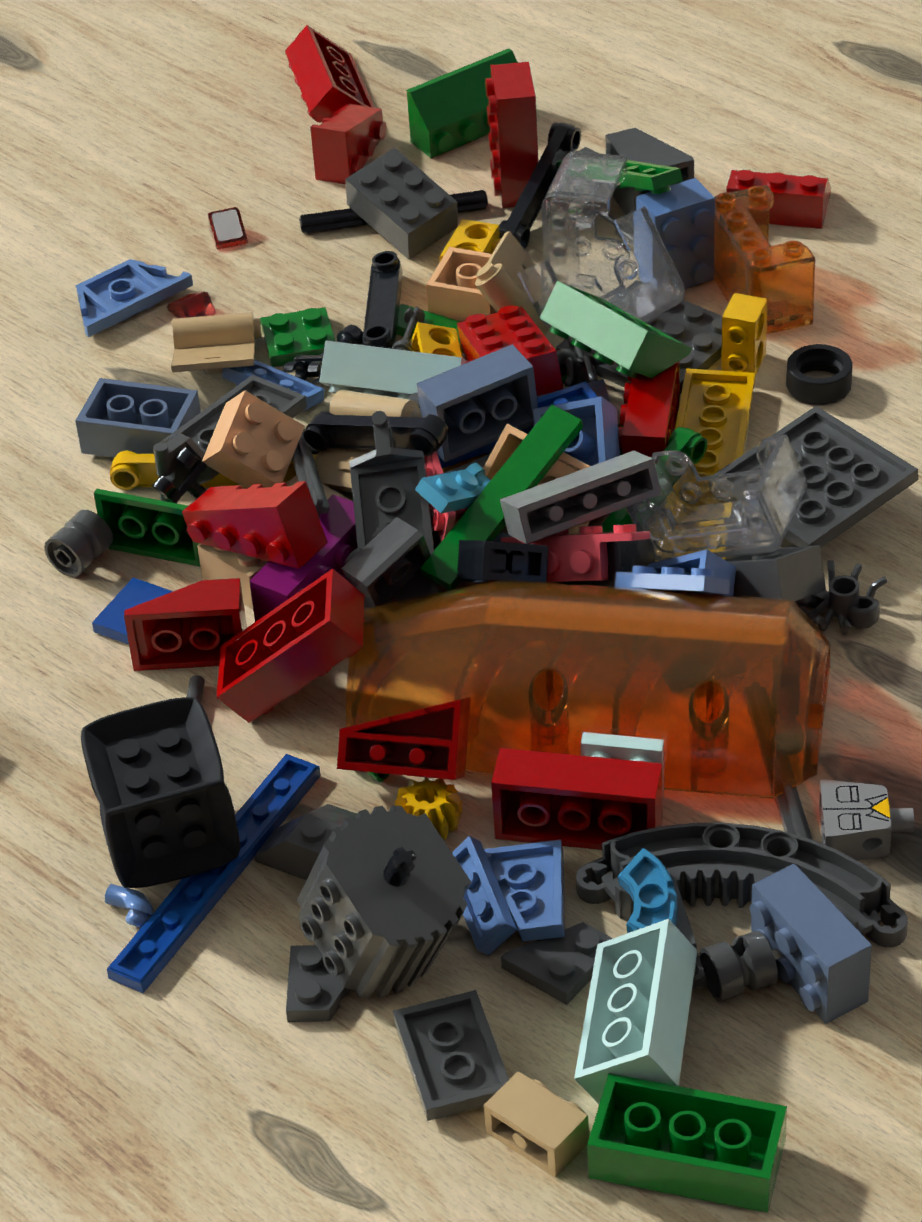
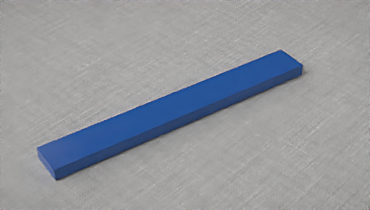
[107,754,321,993]

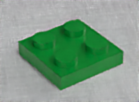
[260,307,335,367]

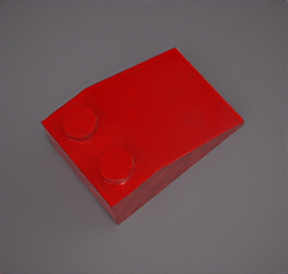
[124,578,247,671]

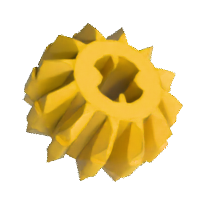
[394,777,463,839]

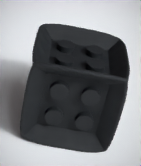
[81,697,240,888]

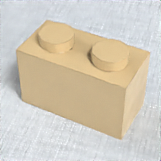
[484,1071,589,1178]

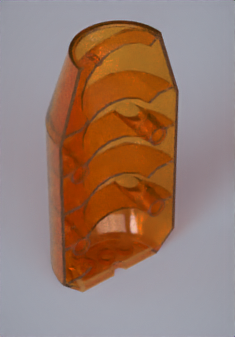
[346,580,831,799]

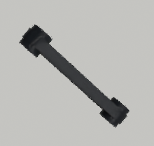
[499,122,581,250]
[362,251,403,349]
[303,411,449,456]

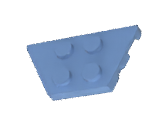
[76,259,193,337]

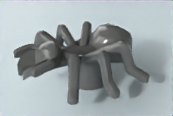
[557,346,618,387]
[791,560,887,635]

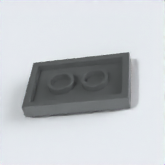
[393,990,509,1121]

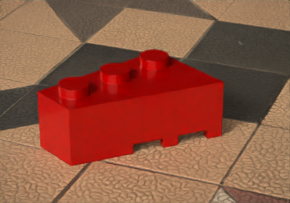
[310,104,387,184]
[337,697,471,780]

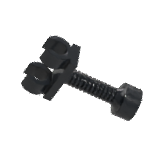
[283,325,364,384]
[152,448,208,503]

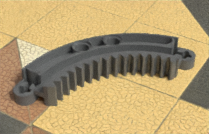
[576,823,908,947]

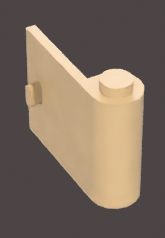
[475,231,554,335]
[171,312,262,374]
[314,390,421,492]

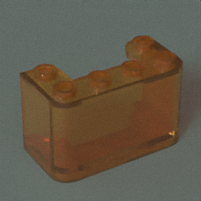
[714,185,815,334]

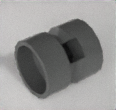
[44,510,113,577]
[699,931,778,1002]

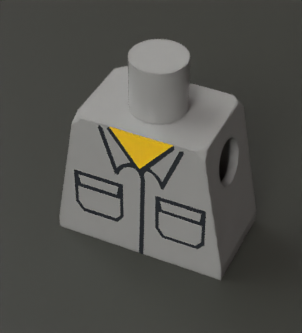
[819,780,914,861]

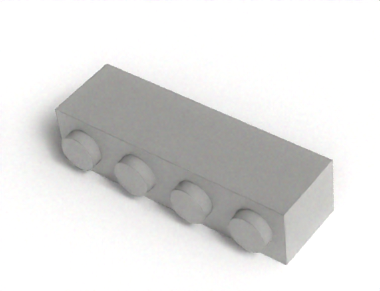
[500,451,662,544]

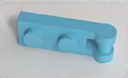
[415,462,491,514]

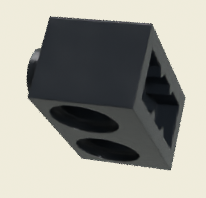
[457,540,549,584]

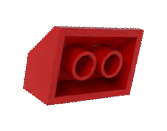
[726,170,831,229]

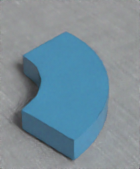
[618,848,678,933]

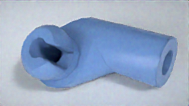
[105,884,153,928]

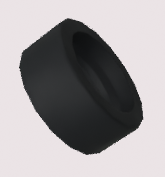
[786,344,853,405]

